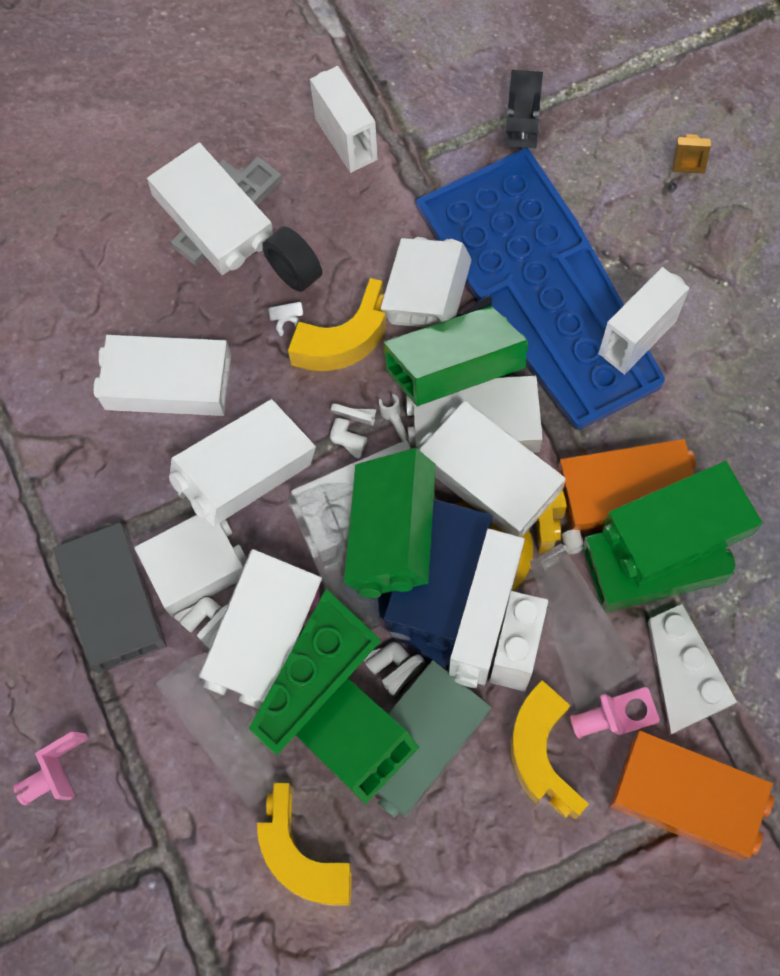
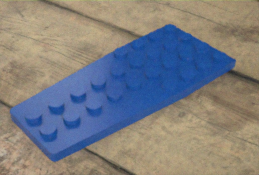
[416,148,665,430]

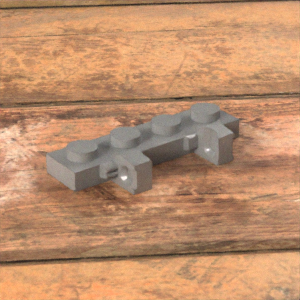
[171,157,282,266]

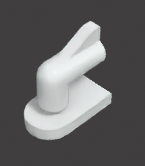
[330,404,376,459]
[174,597,228,649]
[364,642,426,698]

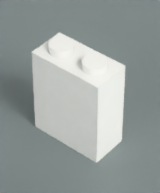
[310,66,378,173]
[381,237,472,328]
[598,267,690,375]
[134,515,247,617]
[489,591,548,692]

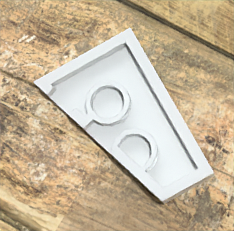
[648,604,737,736]

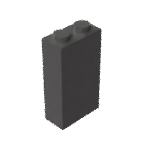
[52,522,167,673]

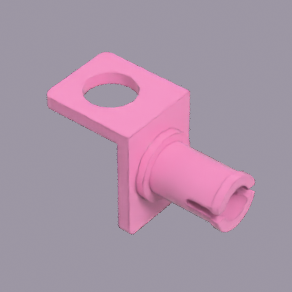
[570,687,660,739]
[13,732,88,806]

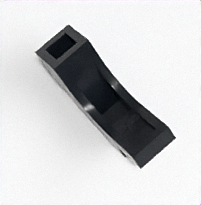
[504,69,543,148]

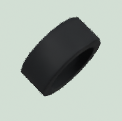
[262,226,322,292]

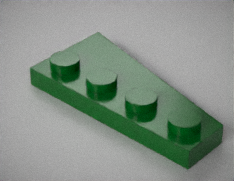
[248,589,382,756]

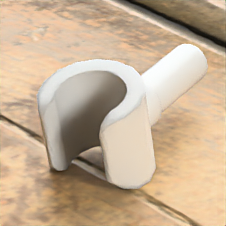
[379,394,409,442]
[538,529,583,566]

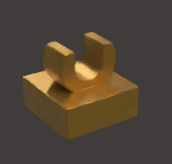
[672,134,711,174]

